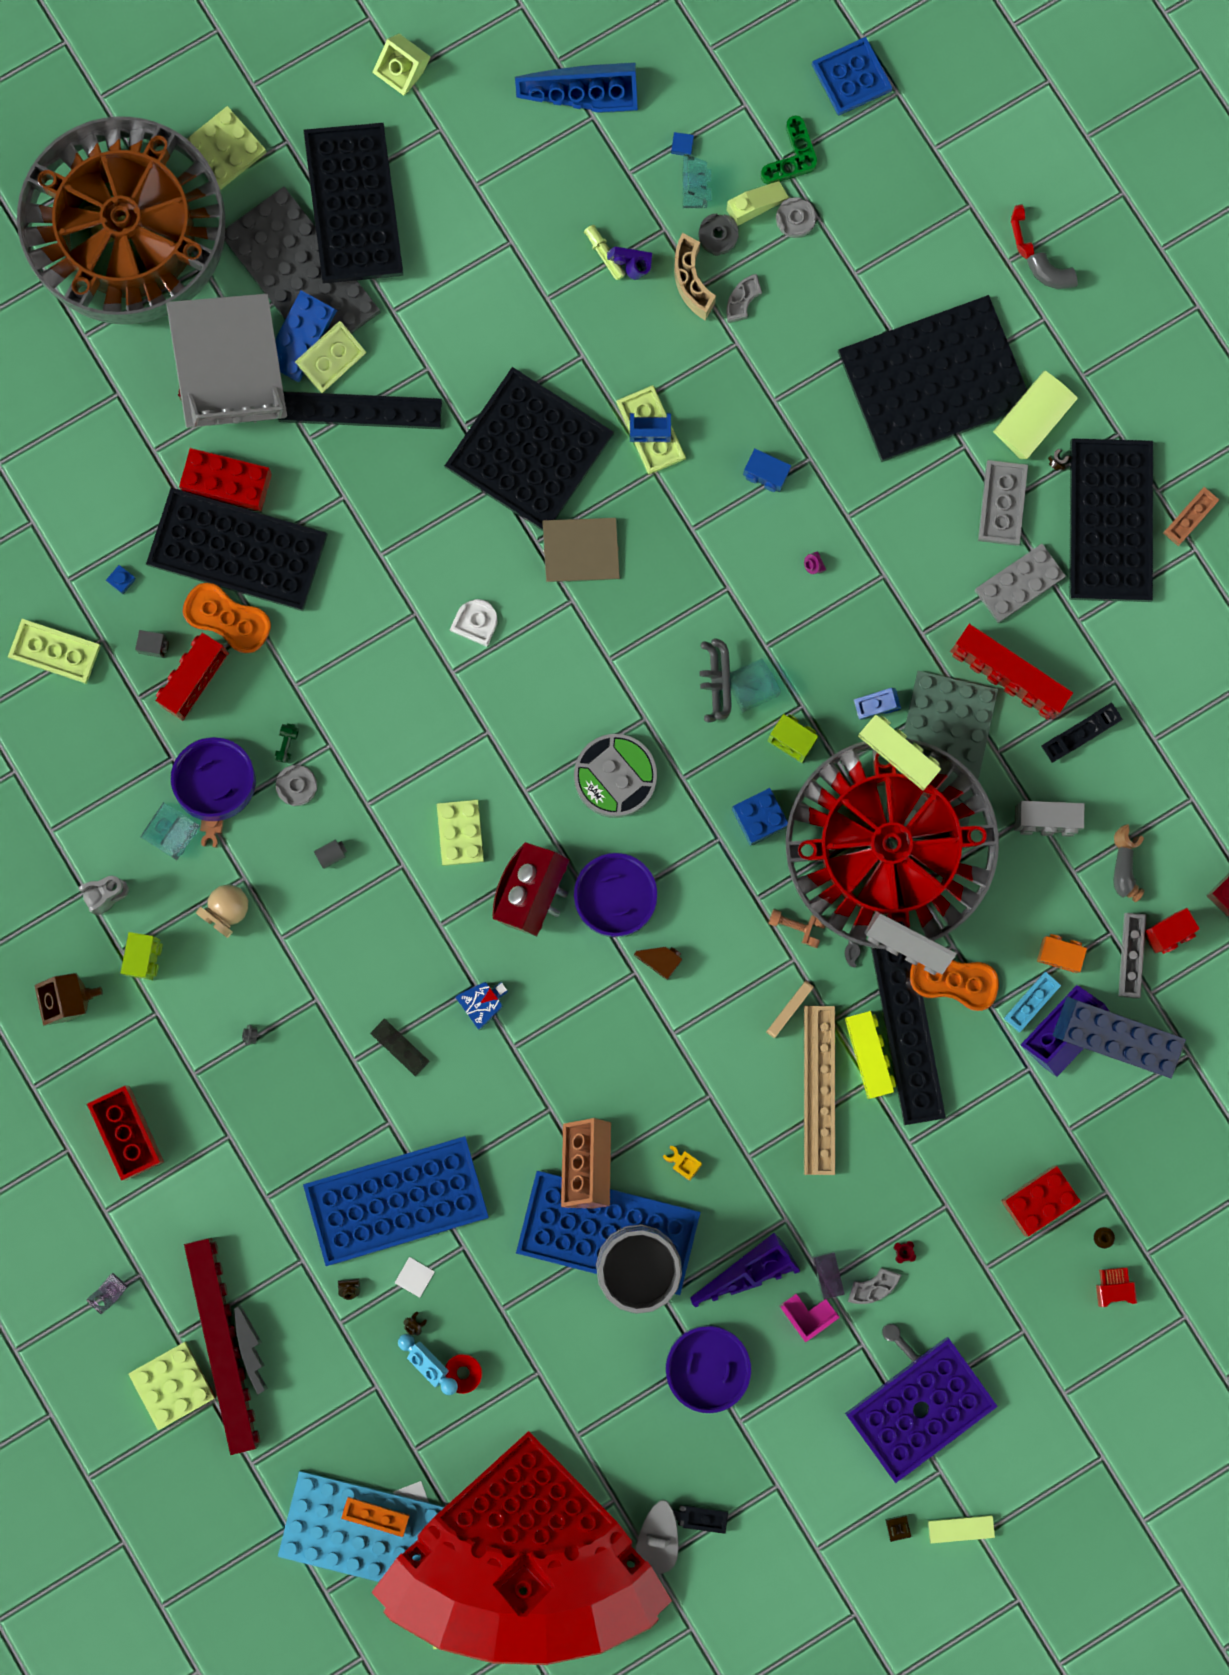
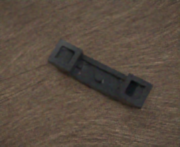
[1041,702,1123,763]

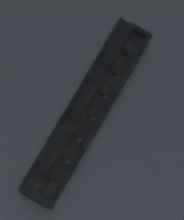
[278,391,442,430]

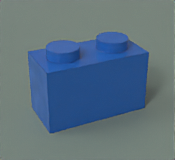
[743,448,791,492]

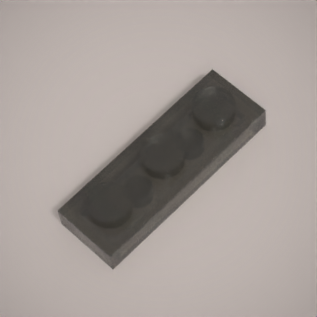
[370,1018,430,1077]

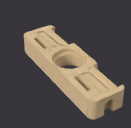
[766,981,814,1038]

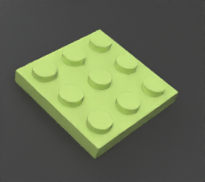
[187,106,267,190]
[128,1342,216,1430]

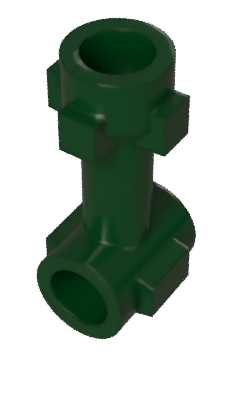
[275,723,299,763]

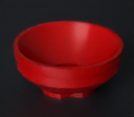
[445,1354,482,1394]

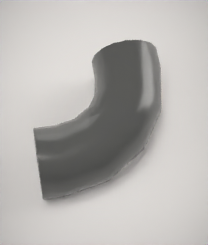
[1027,252,1078,289]

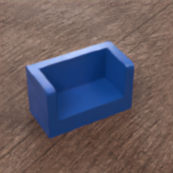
[630,413,671,442]

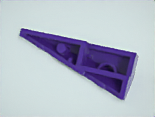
[690,1233,800,1308]

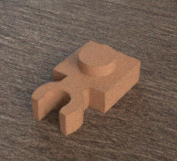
[200,820,223,848]

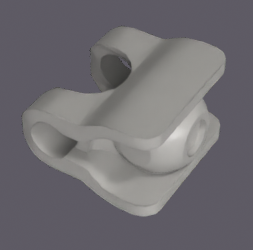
[78,876,129,915]

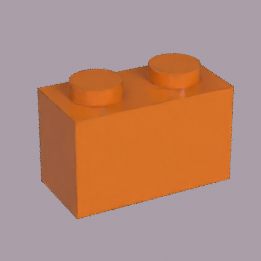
[1037,934,1087,973]

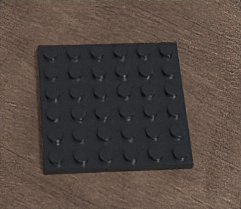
[444,367,614,531]

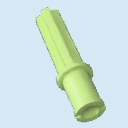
[584,225,626,280]

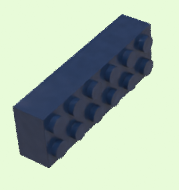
[1052,996,1186,1079]

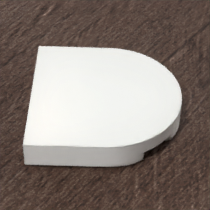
[450,599,498,647]

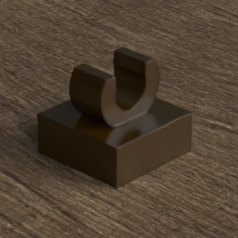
[885,1515,911,1542]

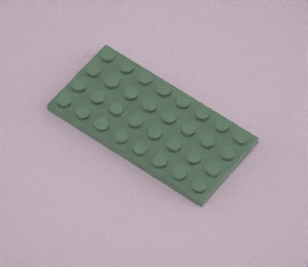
[885,671,998,849]

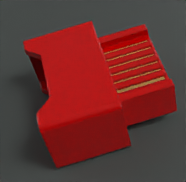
[1096,1267,1137,1307]

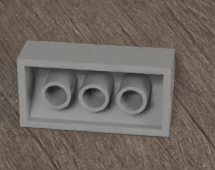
[864,911,957,975]

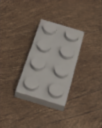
[978,460,1028,546]
[974,544,1066,623]

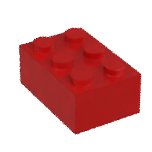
[1001,1166,1081,1237]

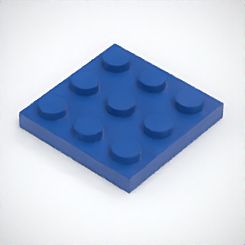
[812,37,893,116]

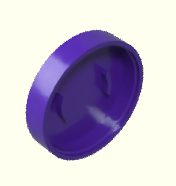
[170,737,256,821]
[574,853,657,938]
[665,1325,751,1413]

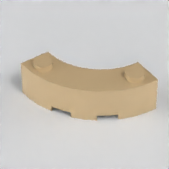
[674,233,716,320]

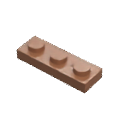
[1163,487,1219,546]

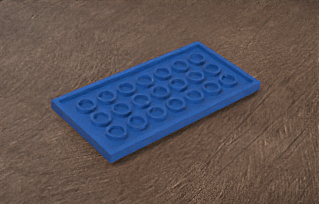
[303,1136,489,1266]
[516,1171,701,1295]

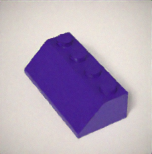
[1020,985,1109,1077]

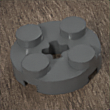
[698,213,738,256]

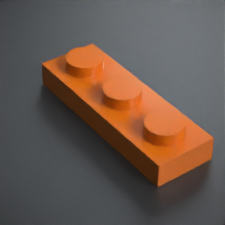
[341,1496,410,1537]

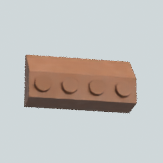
[561,1118,611,1208]

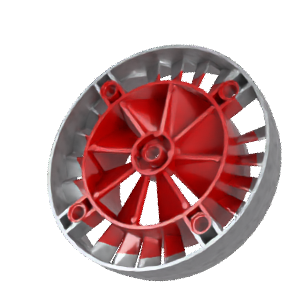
[786,739,999,949]

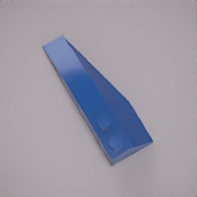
[515,63,638,112]

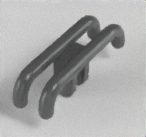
[700,638,732,723]

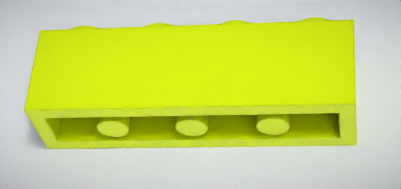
[845,1011,896,1099]

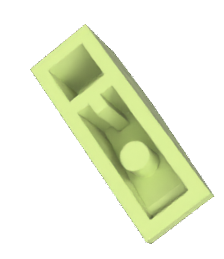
[726,181,789,226]

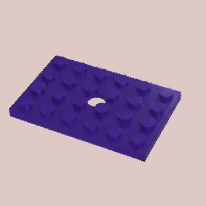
[845,1337,998,1484]

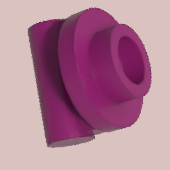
[804,551,826,574]

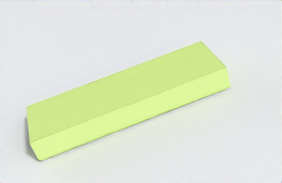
[928,1515,995,1543]

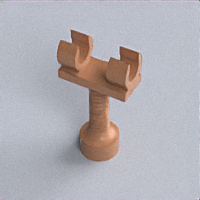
[768,909,825,948]

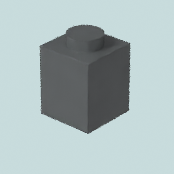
[135,630,169,658]

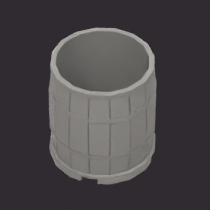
[596,1224,682,1314]

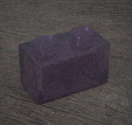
[812,1252,845,1299]

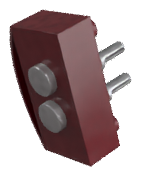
[492,842,569,937]

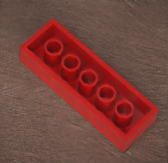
[950,623,1073,720]

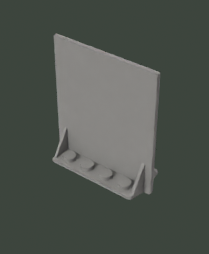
[166,294,287,428]

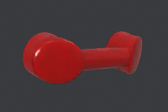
[1011,204,1034,259]

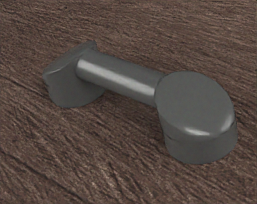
[882,1323,922,1363]

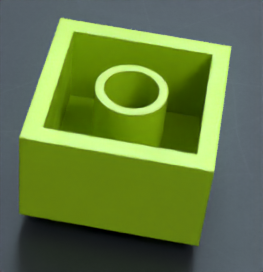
[768,714,818,763]
[120,932,163,981]

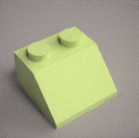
[372,34,430,96]

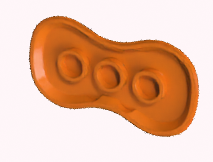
[183,583,271,653]
[910,960,999,1011]

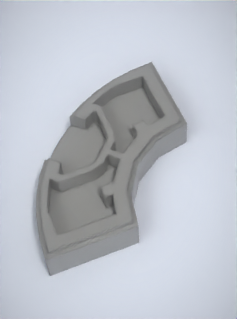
[726,274,762,323]
[848,1268,901,1304]

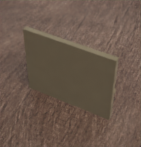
[542,518,620,582]

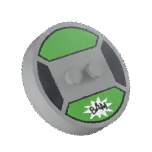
[574,734,657,818]

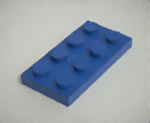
[275,290,337,383]

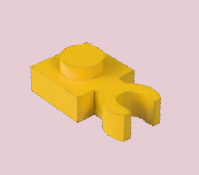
[663,1146,702,1181]

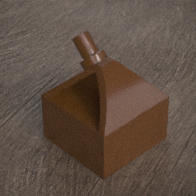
[34,973,103,1026]

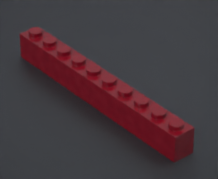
[184,1238,260,1455]

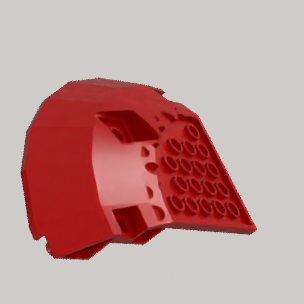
[371,1431,672,1665]

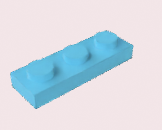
[1003,971,1061,1032]

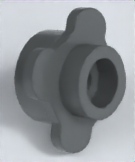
[242,1024,257,1045]

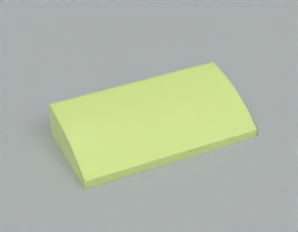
[993,371,1078,459]

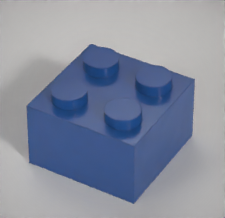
[732,788,788,846]

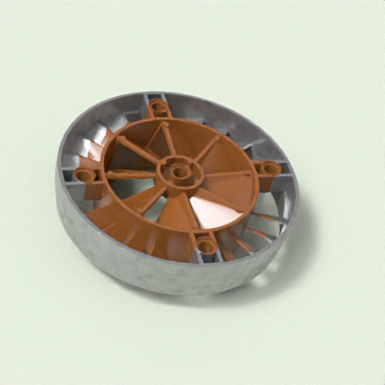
[17,116,225,324]

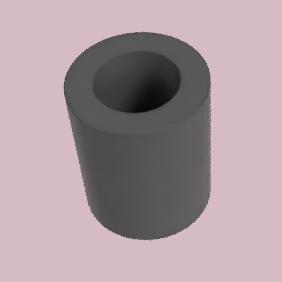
[314,839,347,869]

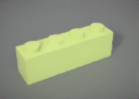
[858,715,941,790]

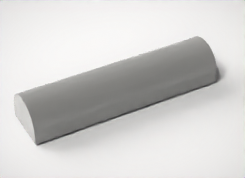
[1118,913,1146,998]

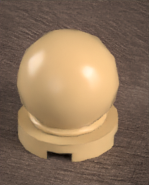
[196,884,248,938]

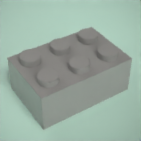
[1014,801,1084,837]

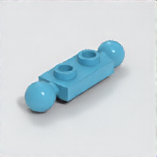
[398,1334,458,1395]

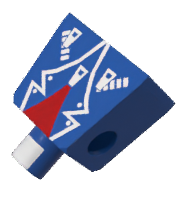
[455,982,508,1030]

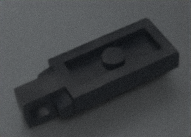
[673,1505,728,1534]

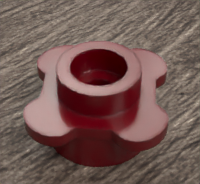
[893,1241,916,1264]

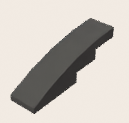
[234,1306,268,1395]

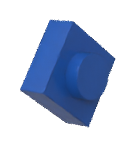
[106,565,136,594]

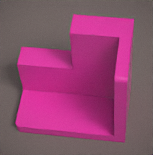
[779,1294,840,1342]

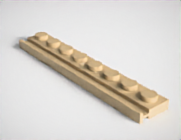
[804,1006,835,1175]

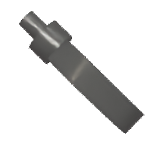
[845,940,860,968]

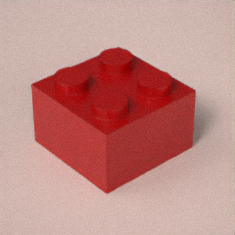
[1145,908,1200,954]

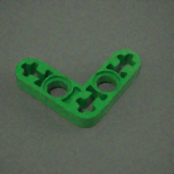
[761,115,817,184]

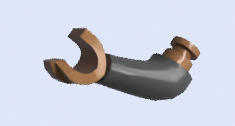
[1113,824,1144,902]

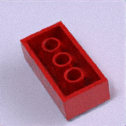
[179,448,272,512]
[155,632,229,721]
[87,1085,164,1181]

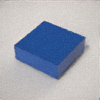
[671,132,694,157]

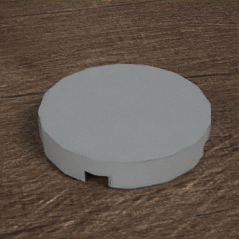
[776,197,816,238]
[276,765,317,806]

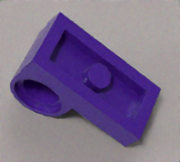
[607,246,652,280]

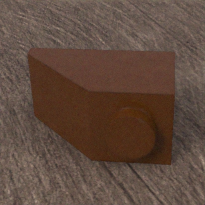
[634,947,682,980]

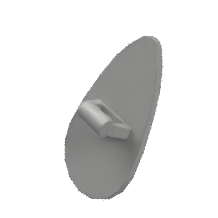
[635,1500,678,1574]

